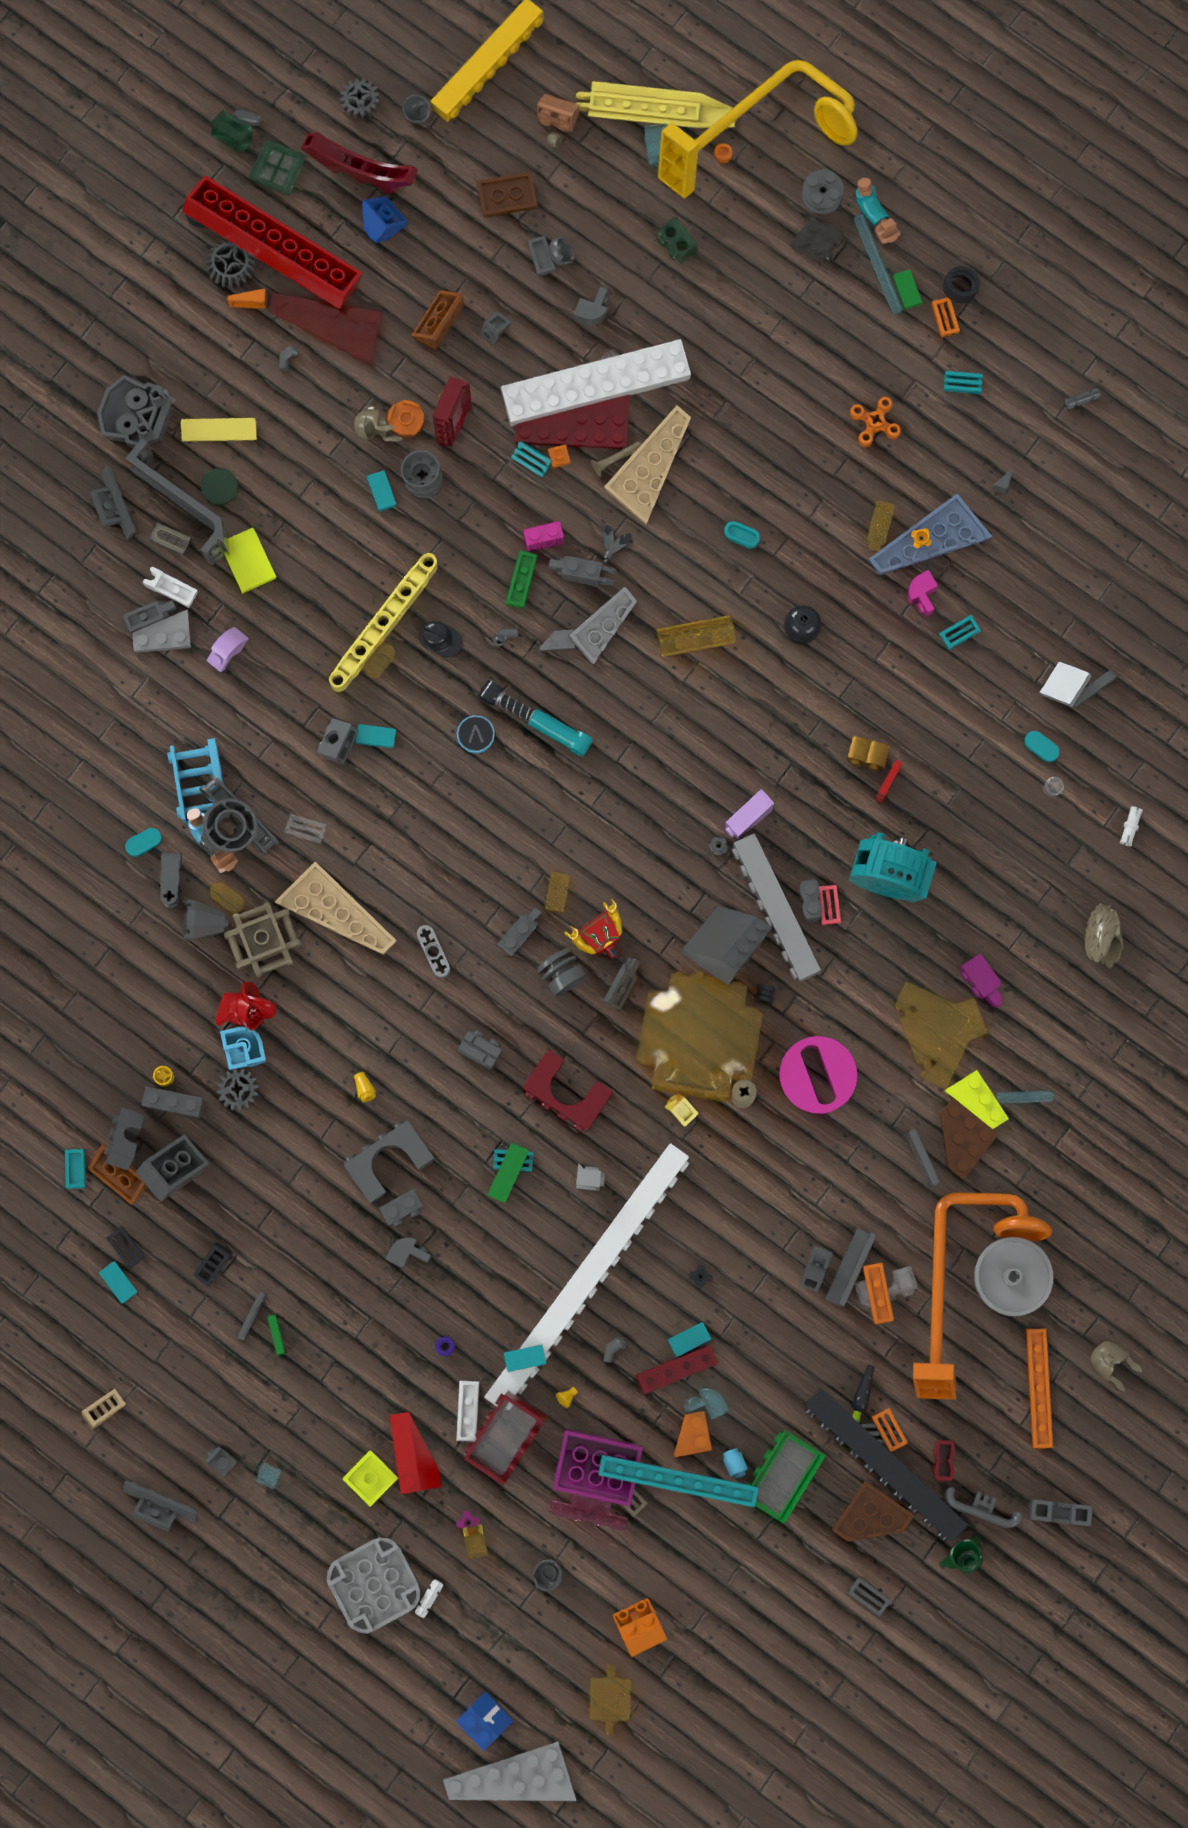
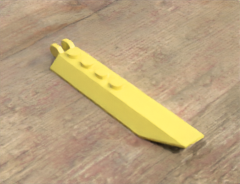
[576,81,735,128]

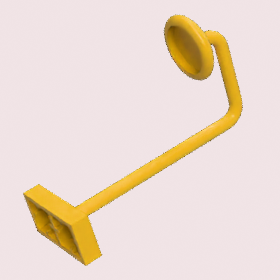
[658,60,857,199]

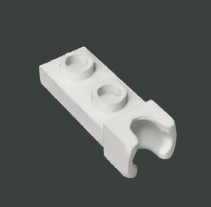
[143,567,198,608]

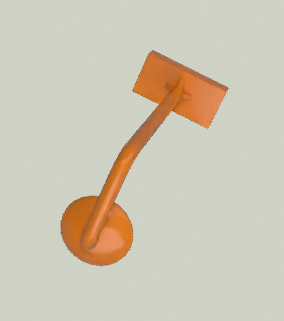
[913,1192,1053,1400]

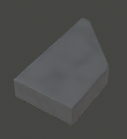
[540,630,575,652]

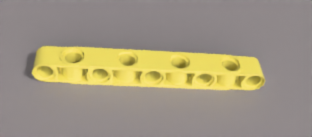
[329,553,438,692]

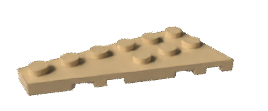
[604,406,691,525]
[275,862,397,955]

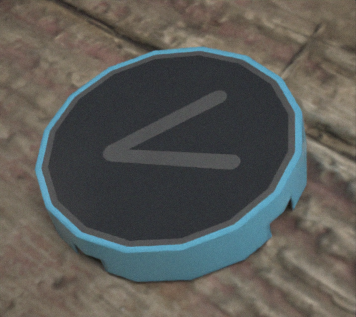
[457,715,495,754]

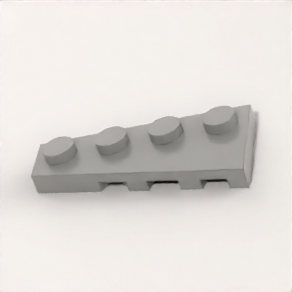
[568,587,637,665]

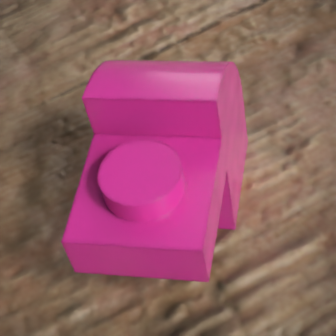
[908,570,938,617]

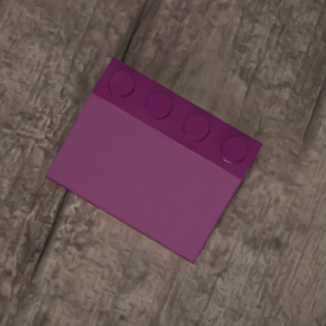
[553,1429,643,1507]

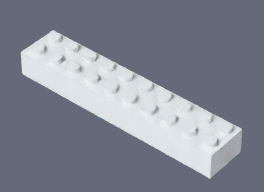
[501,339,691,427]

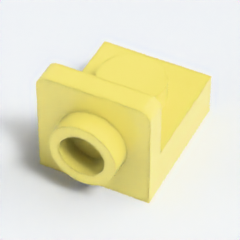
[665,1094,699,1127]

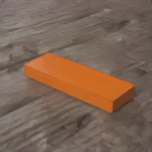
[863,1263,894,1325]

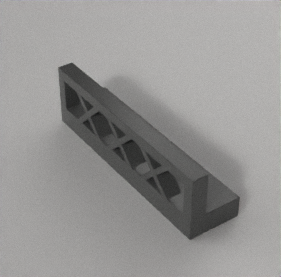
[825,1228,876,1308]

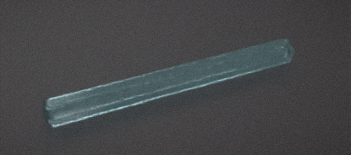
[854,214,902,315]

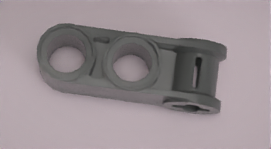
[160,852,182,908]

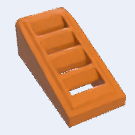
[227,289,267,309]

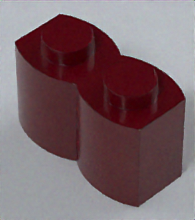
[932,1440,955,1481]

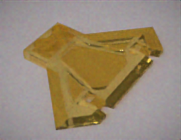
[895,982,988,1089]

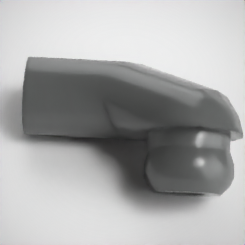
[279,345,299,371]
[493,628,518,647]
[603,1337,627,1363]

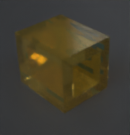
[463,1524,488,1559]

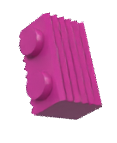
[523,521,564,553]

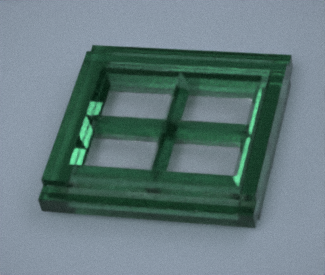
[248,140,306,195]

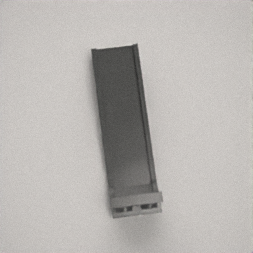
[125,439,230,566]

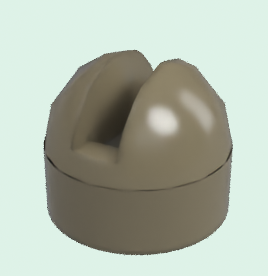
[547,132,563,148]

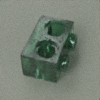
[211,110,253,153]
[657,217,698,264]

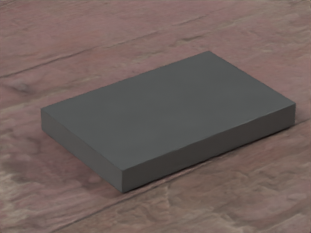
[905,1129,940,1189]

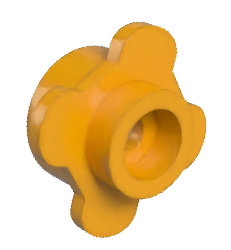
[911,528,932,548]

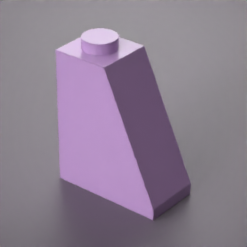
[725,789,774,840]

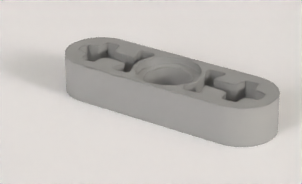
[417,925,450,978]

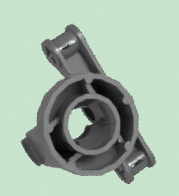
[199,775,279,856]

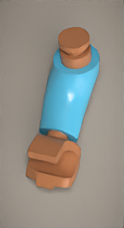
[187,808,238,873]

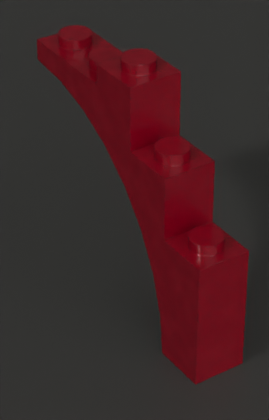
[301,132,418,194]

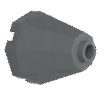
[183,900,228,941]

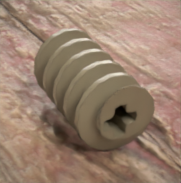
[731,1079,757,1108]

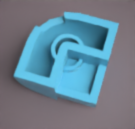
[220,1027,266,1071]

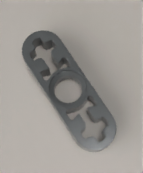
[1073,669,1118,709]

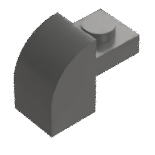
[573,286,609,326]
[386,1238,432,1269]
[799,1246,833,1293]

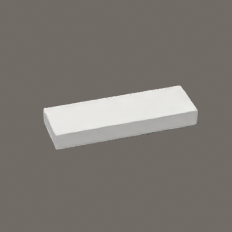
[457,1381,479,1441]

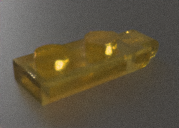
[866,500,895,552]

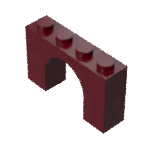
[522,1049,613,1132]

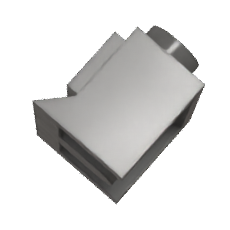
[576,1163,605,1191]

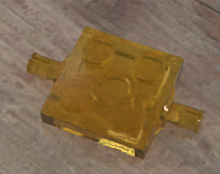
[589,1664,631,1735]

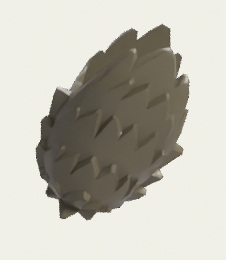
[1084,903,1123,969]

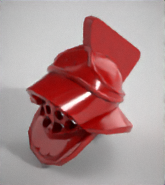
[215,981,276,1030]

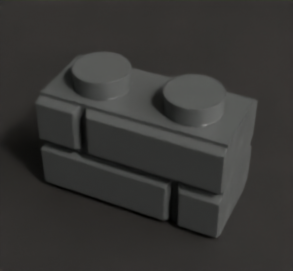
[457,1029,503,1071]

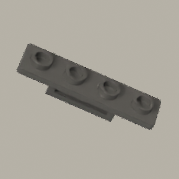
[90,465,135,540]
[123,1481,198,1532]

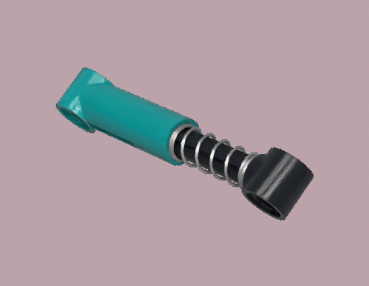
[478,680,593,757]

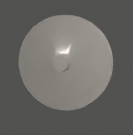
[974,1237,1053,1316]

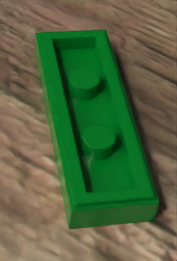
[506,550,538,609]
[488,1142,529,1203]

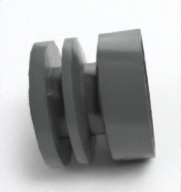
[401,450,443,498]
[537,948,588,997]

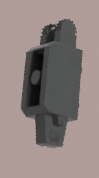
[549,555,617,586]

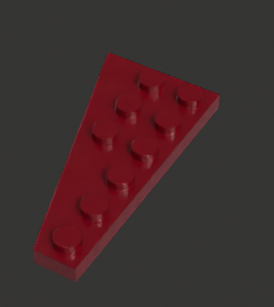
[515,394,630,450]

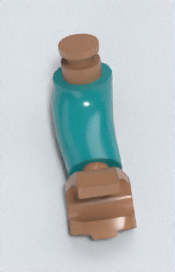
[856,178,901,244]

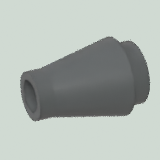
[234,108,261,127]

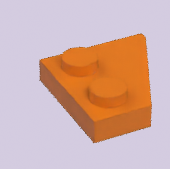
[674,1411,712,1457]

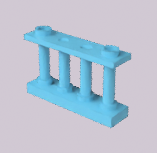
[167,738,224,823]

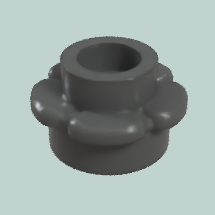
[709,837,728,855]

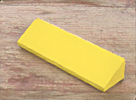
[181,418,257,442]

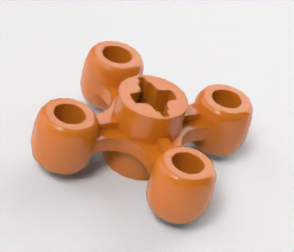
[850,397,901,447]

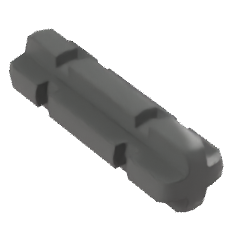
[1064,388,1101,409]

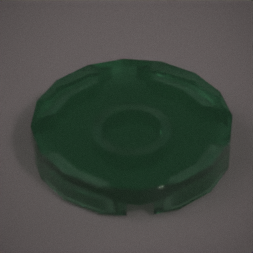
[201,468,239,506]

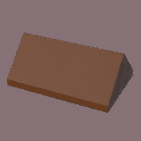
[411,290,464,350]
[88,1143,148,1205]

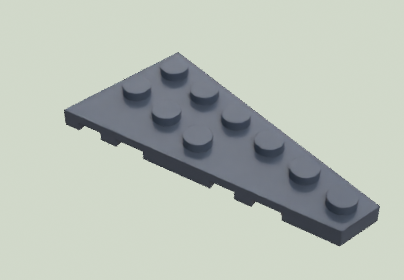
[868,494,992,575]

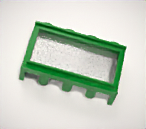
[747,1430,826,1524]

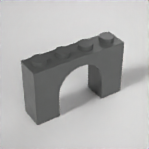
[344,1120,435,1205]

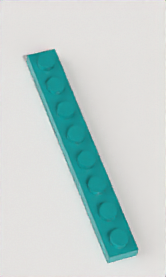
[598,1455,759,1507]

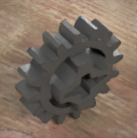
[340,78,380,119]
[216,1069,259,1111]

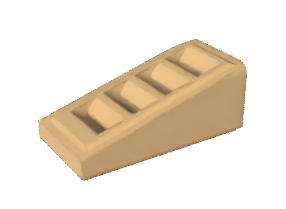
[82,1389,126,1429]

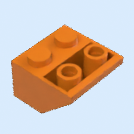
[612,1598,667,1657]

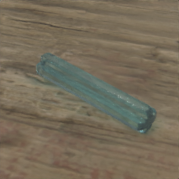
[996,1091,1054,1103]

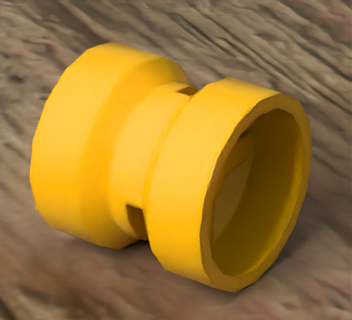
[153,1066,175,1087]

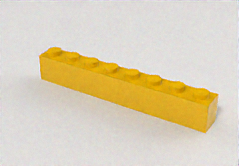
[430,0,543,122]

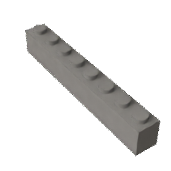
[732,833,821,983]

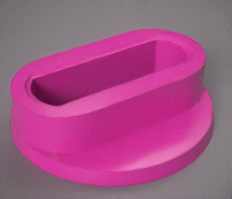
[780,1036,857,1114]

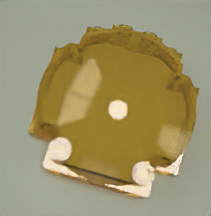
[636,972,763,1103]

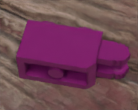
[960,953,1003,1008]

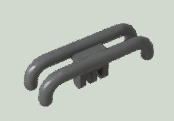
[944,1486,1023,1528]

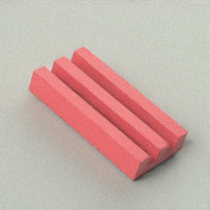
[818,885,841,925]

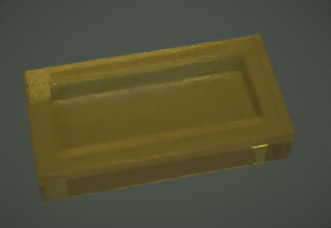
[545,872,570,914]

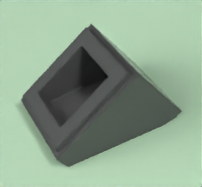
[992,471,1012,494]

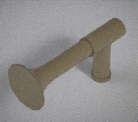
[591,442,641,477]

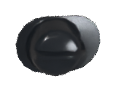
[419,621,463,657]

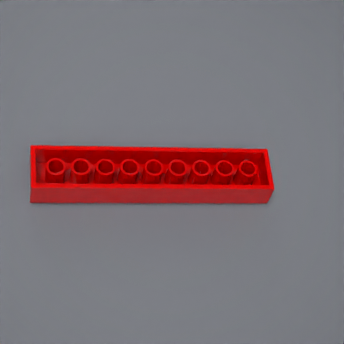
[182,175,363,309]

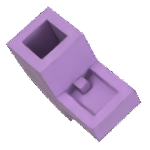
[206,627,249,672]

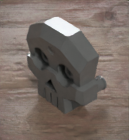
[97,375,173,448]

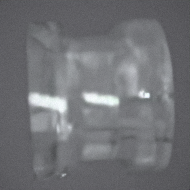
[1043,777,1064,798]

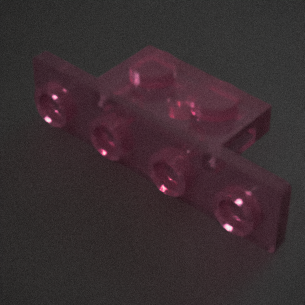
[549,1494,628,1530]

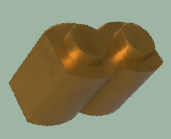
[847,736,890,772]

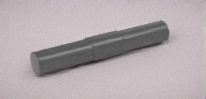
[237,1291,266,1341]

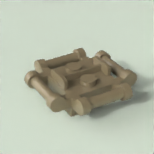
[224,901,302,978]

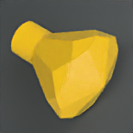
[556,1387,578,1409]

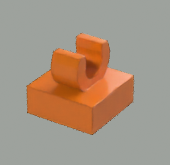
[548,444,570,469]

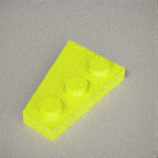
[944,1070,1009,1129]

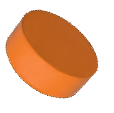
[714,143,733,163]

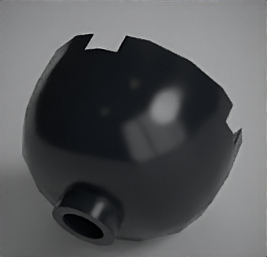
[784,605,822,643]

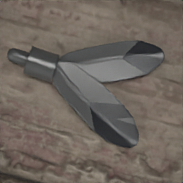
[603,525,631,564]

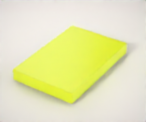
[223,528,277,594]

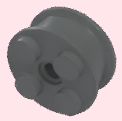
[802,169,844,215]

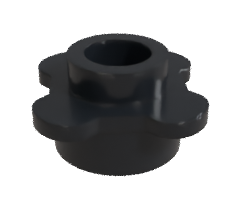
[689,1265,712,1289]

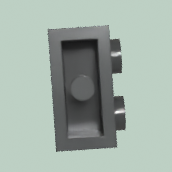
[379,1189,423,1228]

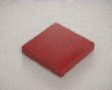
[876,760,903,804]

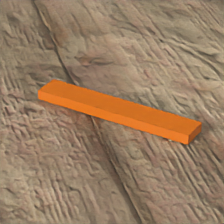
[1026,1329,1053,1448]

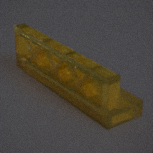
[656,615,736,657]

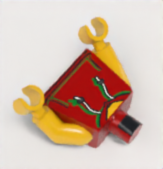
[564,899,622,960]

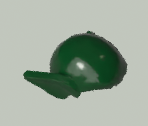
[939,1534,983,1573]

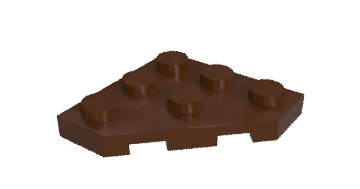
[940,1098,998,1180]
[832,1481,914,1542]

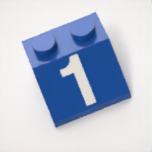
[456,1691,513,1751]

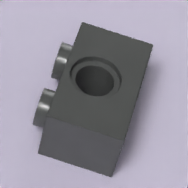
[317,718,359,765]

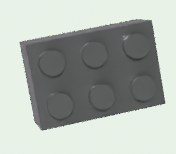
[136,1134,209,1202]

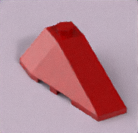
[390,1412,441,1494]

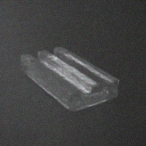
[284,814,327,843]

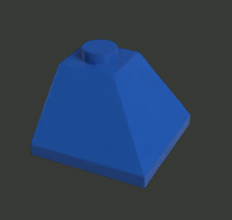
[362,196,409,243]

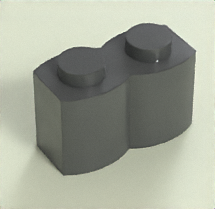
[799,880,822,923]

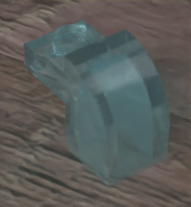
[683,1389,729,1420]

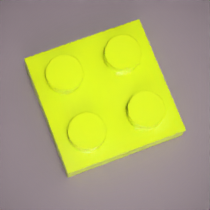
[342,1450,398,1507]

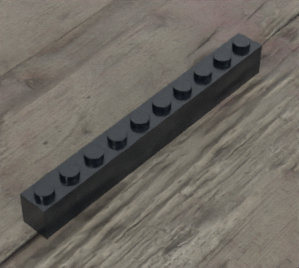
[804,1387,968,1542]

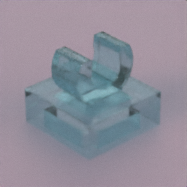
[256,1463,282,1489]

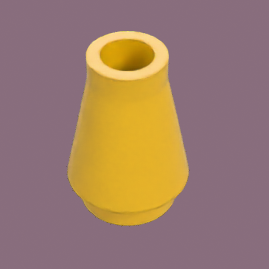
[354,1072,376,1102]

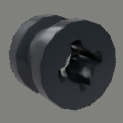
[754,984,776,1004]

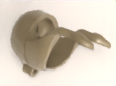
[354,406,403,442]
[1090,1341,1142,1391]

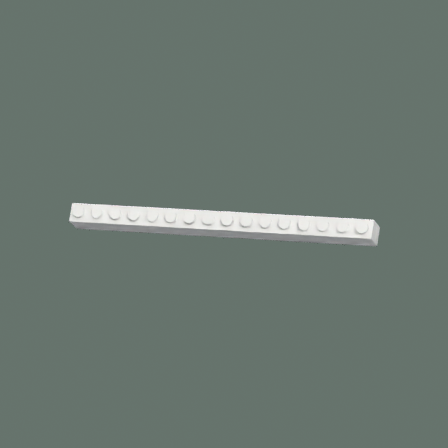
[484,1143,690,1412]

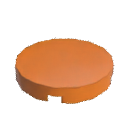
[387,400,425,438]

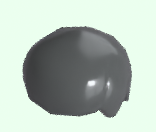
[402,94,432,124]
[549,237,574,266]
[533,1559,563,1591]

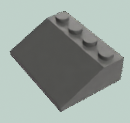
[681,906,772,985]

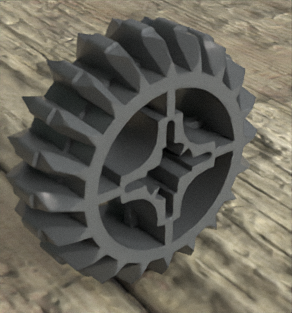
[206,239,256,289]

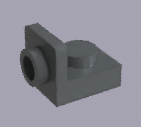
[480,311,511,344]
[205,1446,238,1477]

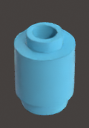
[723,1448,748,1479]

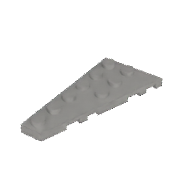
[443,1741,577,1801]

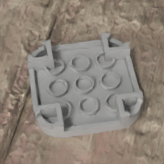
[327,1538,421,1633]

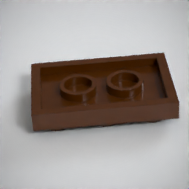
[477,172,538,218]

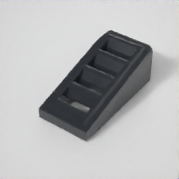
[193,1242,233,1287]

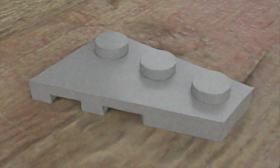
[132,609,191,653]

